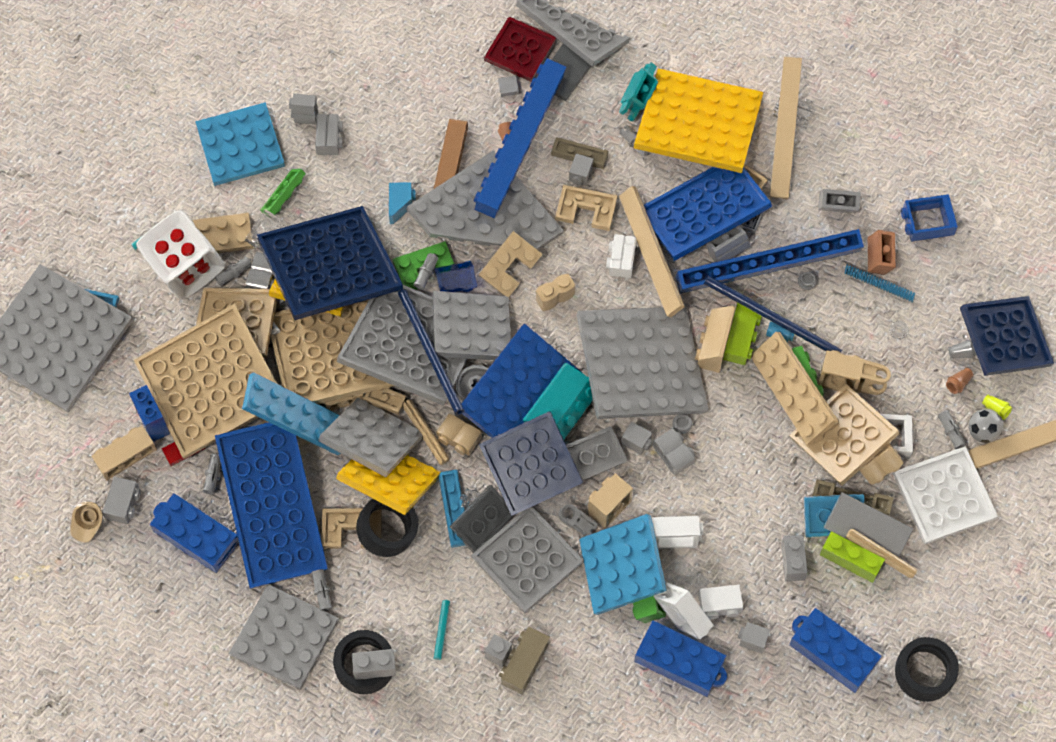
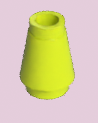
[982,394,1012,420]

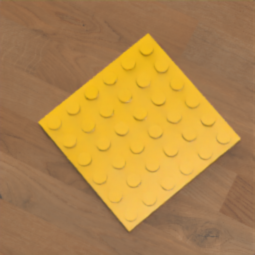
[633,68,763,173]

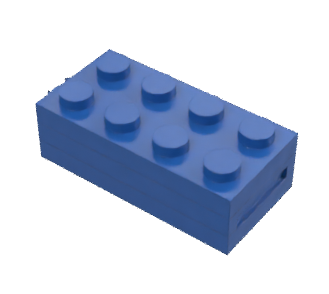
[150,493,239,573]
[789,608,882,693]
[634,620,727,697]

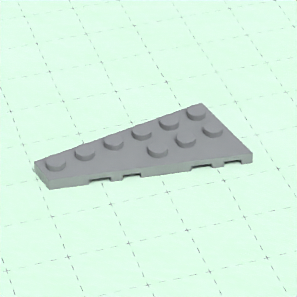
[516,0,630,67]

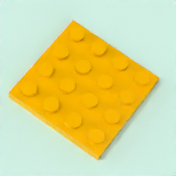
[336,455,440,515]

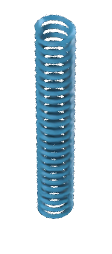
[844,264,915,303]

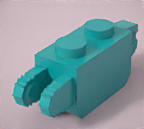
[619,62,658,122]

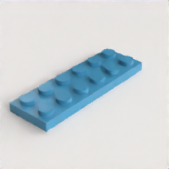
[242,372,341,455]

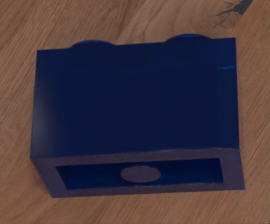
[434,261,477,292]

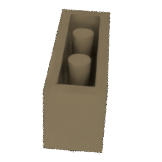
[499,626,550,695]

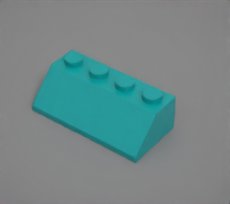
[523,363,593,439]

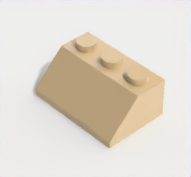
[695,306,735,373]

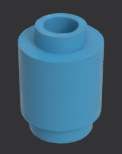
[766,321,794,343]

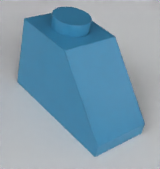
[389,182,416,224]

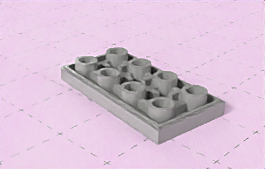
[824,492,913,557]

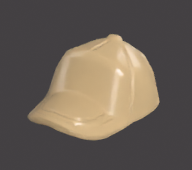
[70,502,103,543]

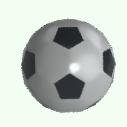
[969,409,1004,443]

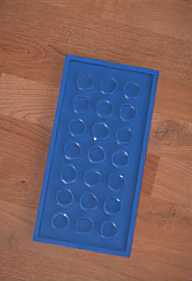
[214,422,328,589]

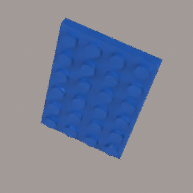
[644,167,772,261]
[461,323,583,438]

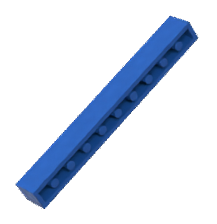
[473,59,566,219]
[675,229,864,294]

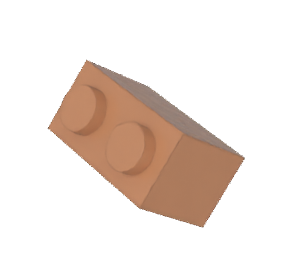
[867,230,896,275]

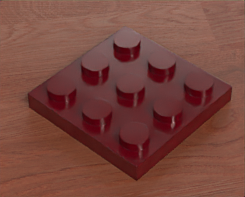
[484,17,556,82]

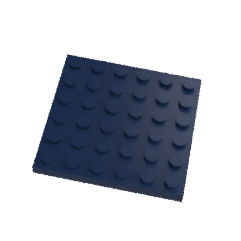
[257,206,403,320]

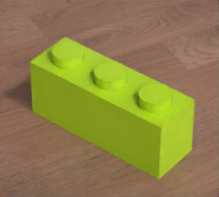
[723,303,762,365]
[820,531,885,583]

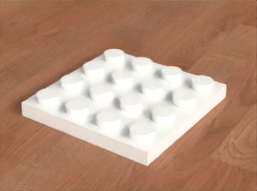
[893,446,998,545]

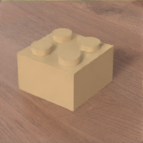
[588,473,633,529]

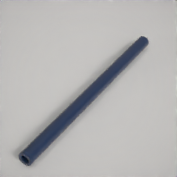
[704,276,842,353]
[398,289,464,415]

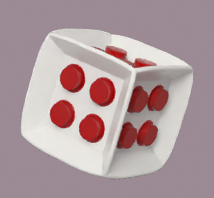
[136,210,225,299]

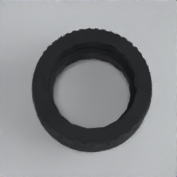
[356,499,419,557]
[333,630,392,695]
[895,637,959,702]

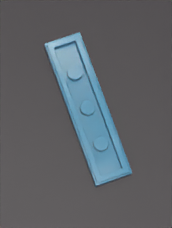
[439,470,465,548]

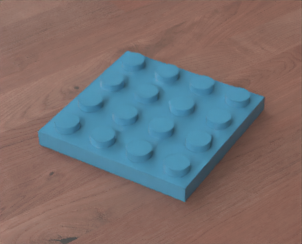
[195,102,285,186]
[579,514,667,615]

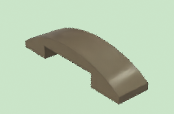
[812,479,894,516]

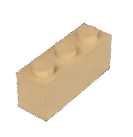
[91,425,157,481]

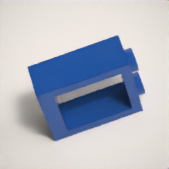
[901,194,958,242]
[129,385,170,442]

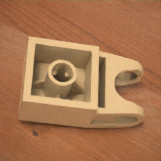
[818,350,891,395]

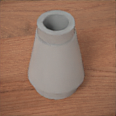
[948,339,977,358]

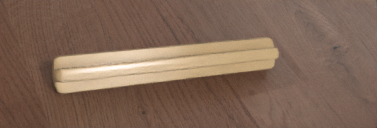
[403,399,449,465]
[846,529,917,578]

